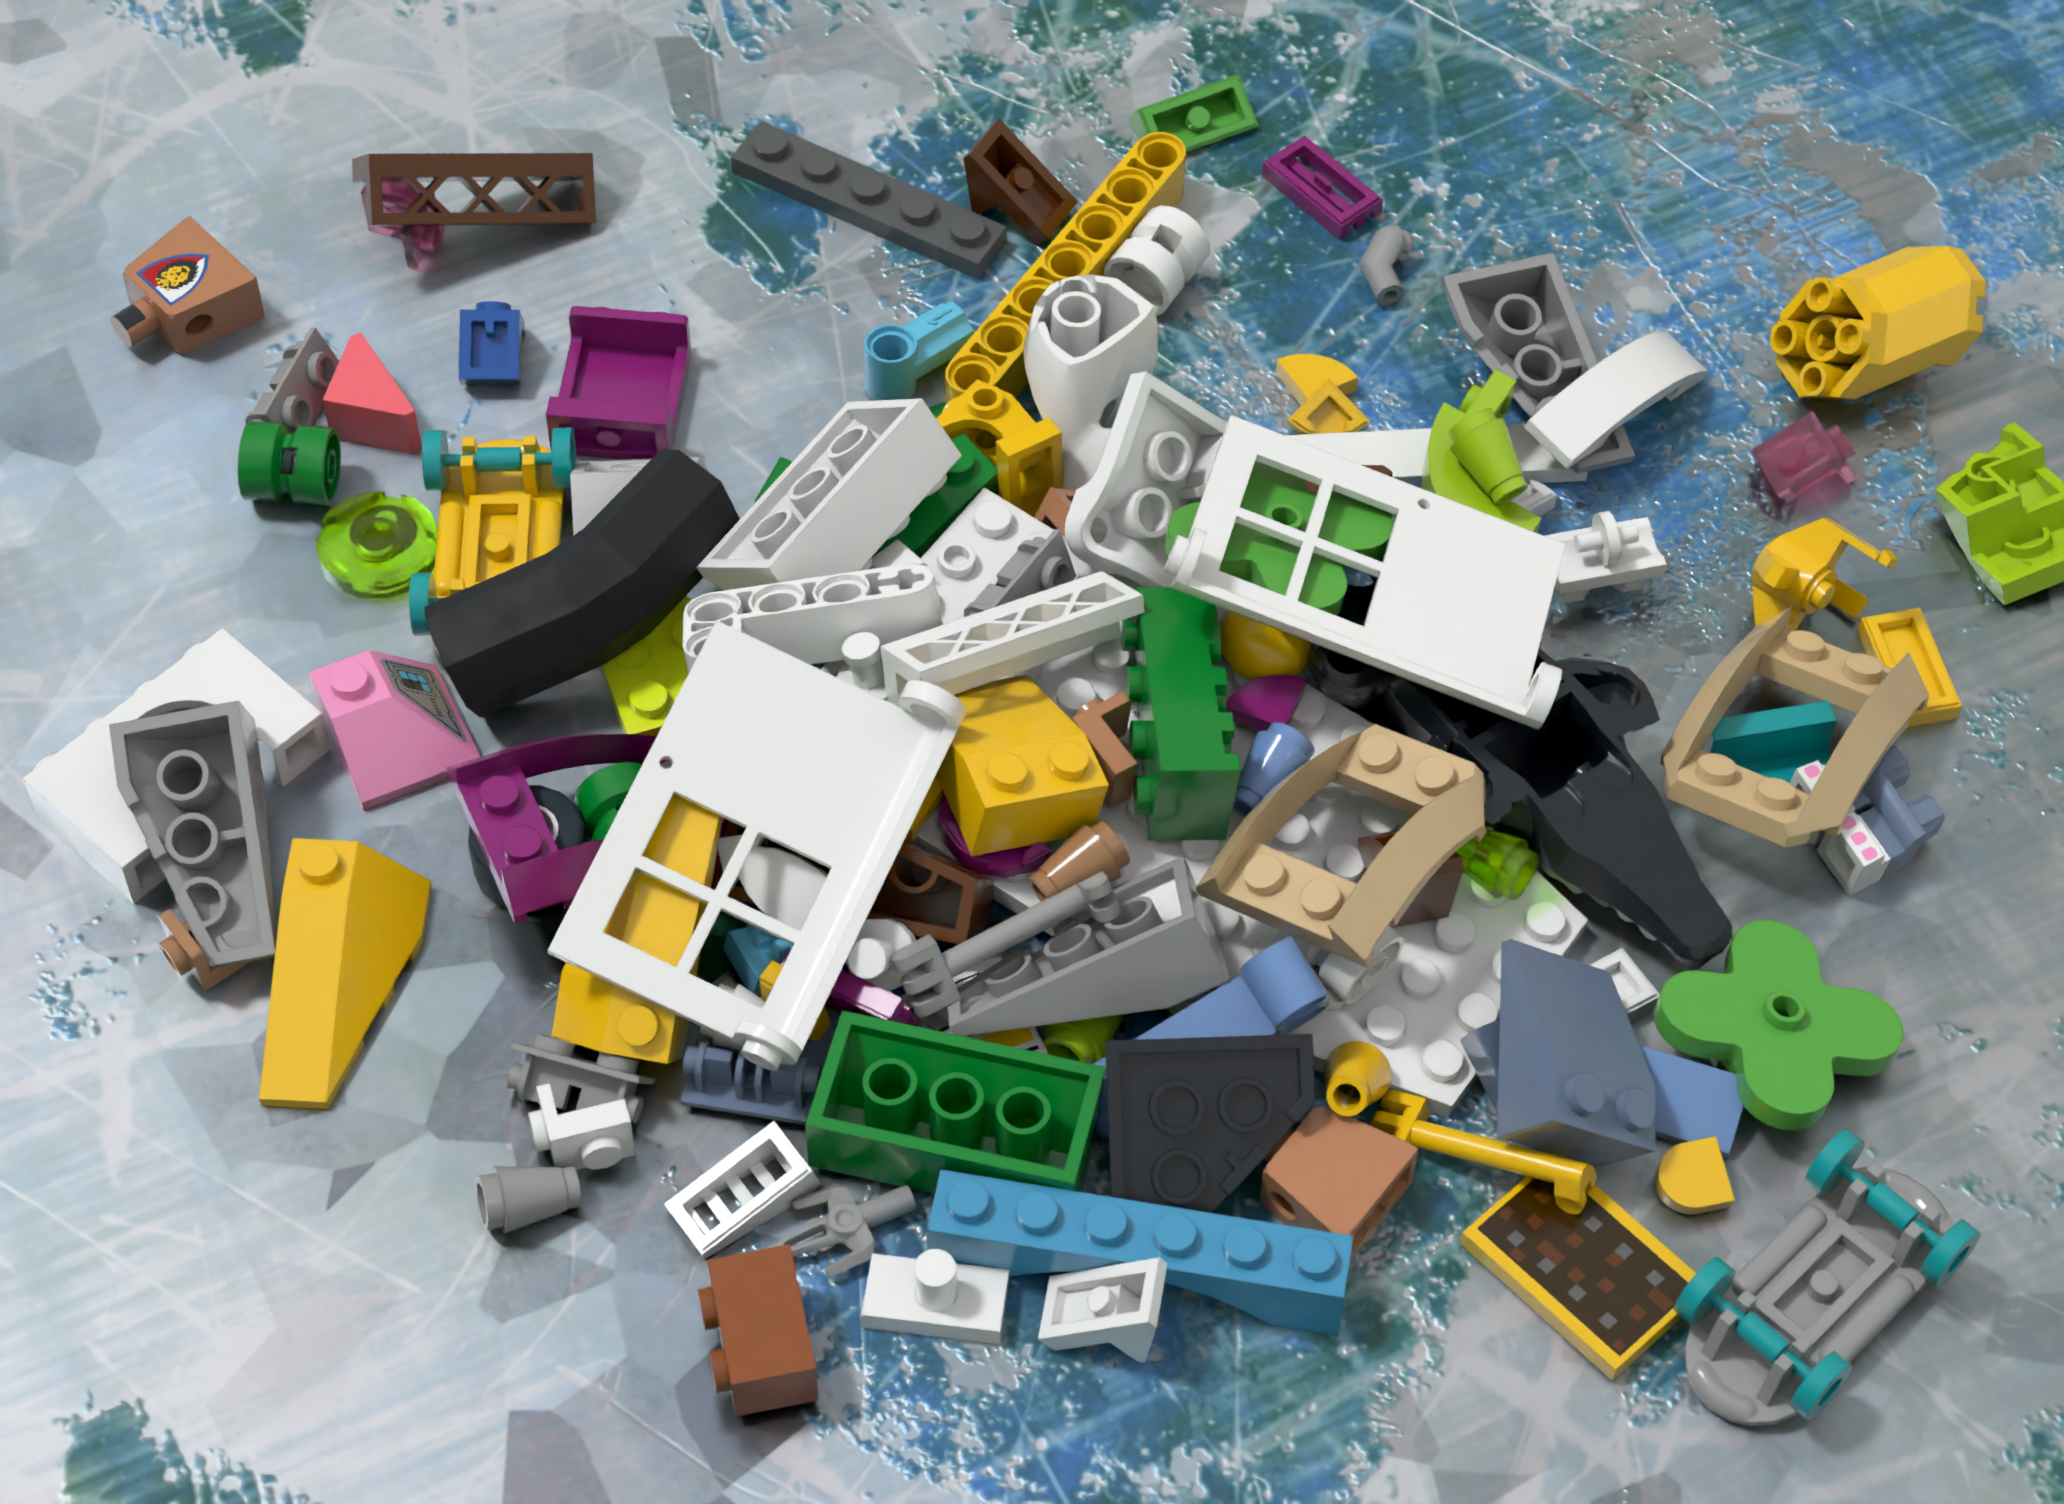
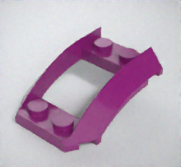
[447,734,727,924]

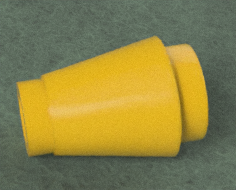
[1324,1041,1391,1116]

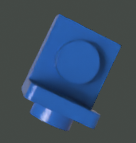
[458,301,525,385]

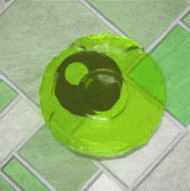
[315,491,438,599]

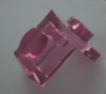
[361,182,444,270]
[1751,411,1858,504]

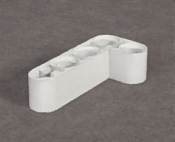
[683,564,943,673]

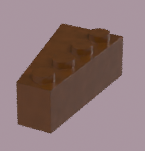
[713,820,995,944]

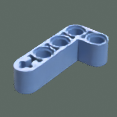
[1094,937,1329,1142]

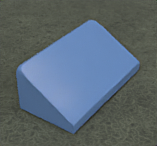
[1639,1045,1744,1159]

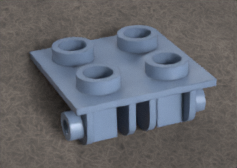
[680,996,840,1125]

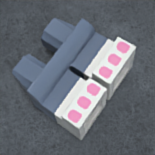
[1790,746,1945,897]

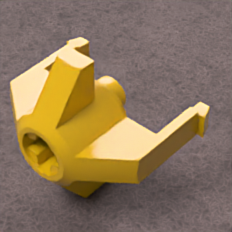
[1752,518,1898,631]

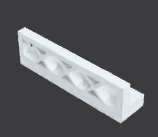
[880,571,1145,704]

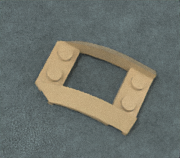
[1660,606,1929,848]
[1195,724,1487,968]

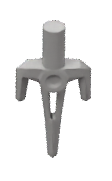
[763,1183,917,1277]

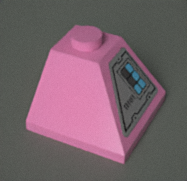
[309,650,481,810]

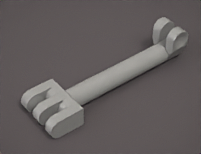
[890,871,1122,1017]

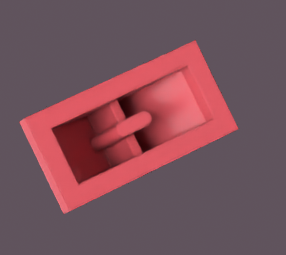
[323,332,422,454]

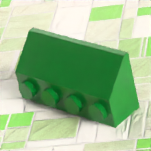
[805,1010,1106,1194]

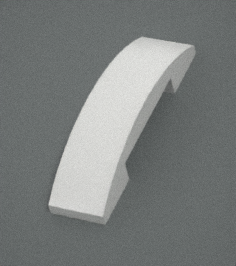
[1524,331,1709,469]

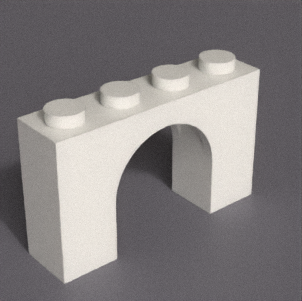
[22,628,331,904]

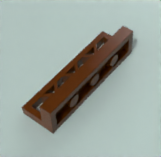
[352,153,596,226]

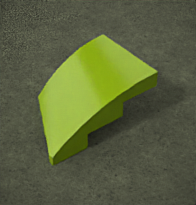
[1936,422,2064,605]

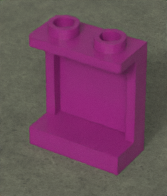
[546,306,692,460]

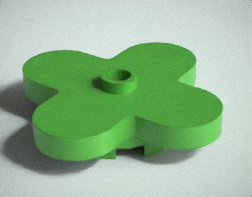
[1164,461,1394,616]
[1654,920,1904,1130]

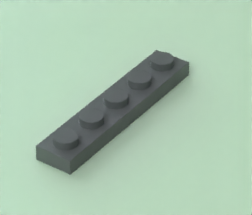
[731,121,1007,279]

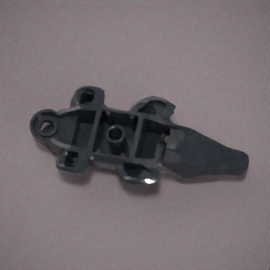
[1307,557,1733,971]

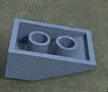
[1497,939,1656,1167]

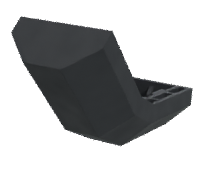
[424,449,740,718]

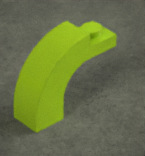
[1421,369,1542,533]

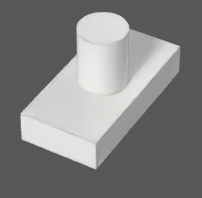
[861,1249,1009,1344]

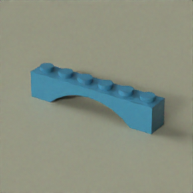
[927,1169,1353,1336]

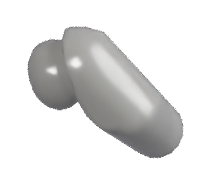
[1360,224,1414,306]

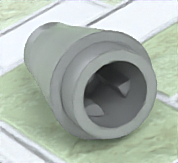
[476,1166,581,1234]

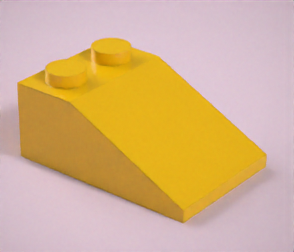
[936,675,1109,856]

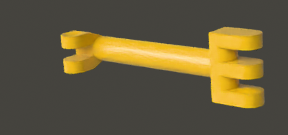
[1369,1090,1597,1215]

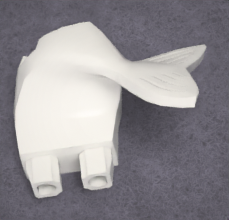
[1024,275,1158,490]

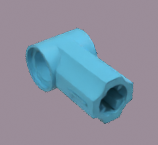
[863,301,975,400]

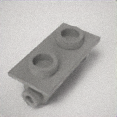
[245,327,339,456]
[964,529,1076,617]
[507,1034,655,1123]

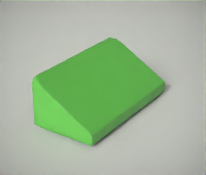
[1128,74,1259,153]

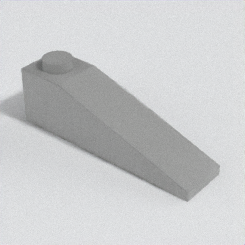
[1441,253,1635,474]
[109,700,277,969]
[947,856,1229,1036]

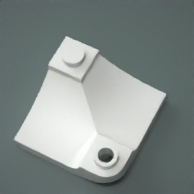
[1065,371,1227,623]

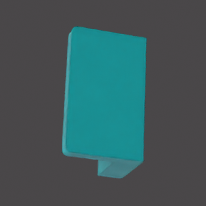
[1702,701,1837,783]

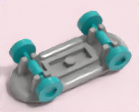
[1674,1129,1981,1426]

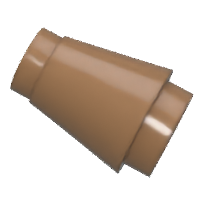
[1028,820,1130,902]

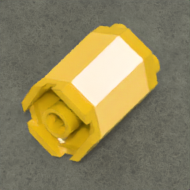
[1770,246,1986,399]

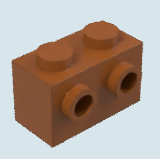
[697,1244,819,1417]

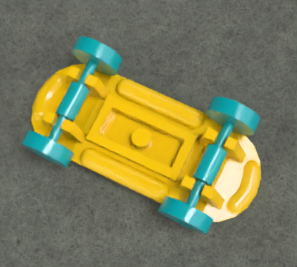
[409,427,576,659]

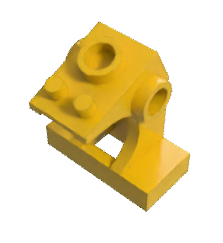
[936,379,1063,517]

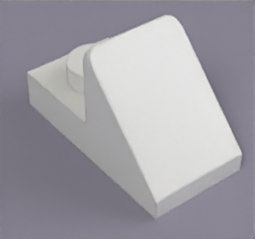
[1038,1257,1168,1363]

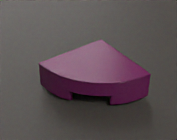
[1226,675,1307,732]

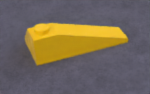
[551,794,723,1064]
[259,838,432,1109]

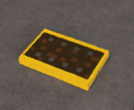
[1460,1154,1696,1381]

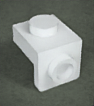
[528,1083,636,1170]

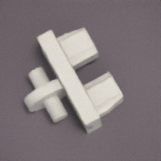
[1544,511,1667,604]

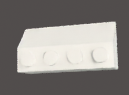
[696,398,962,590]

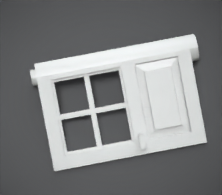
[1164,415,1565,730]
[547,620,967,1071]

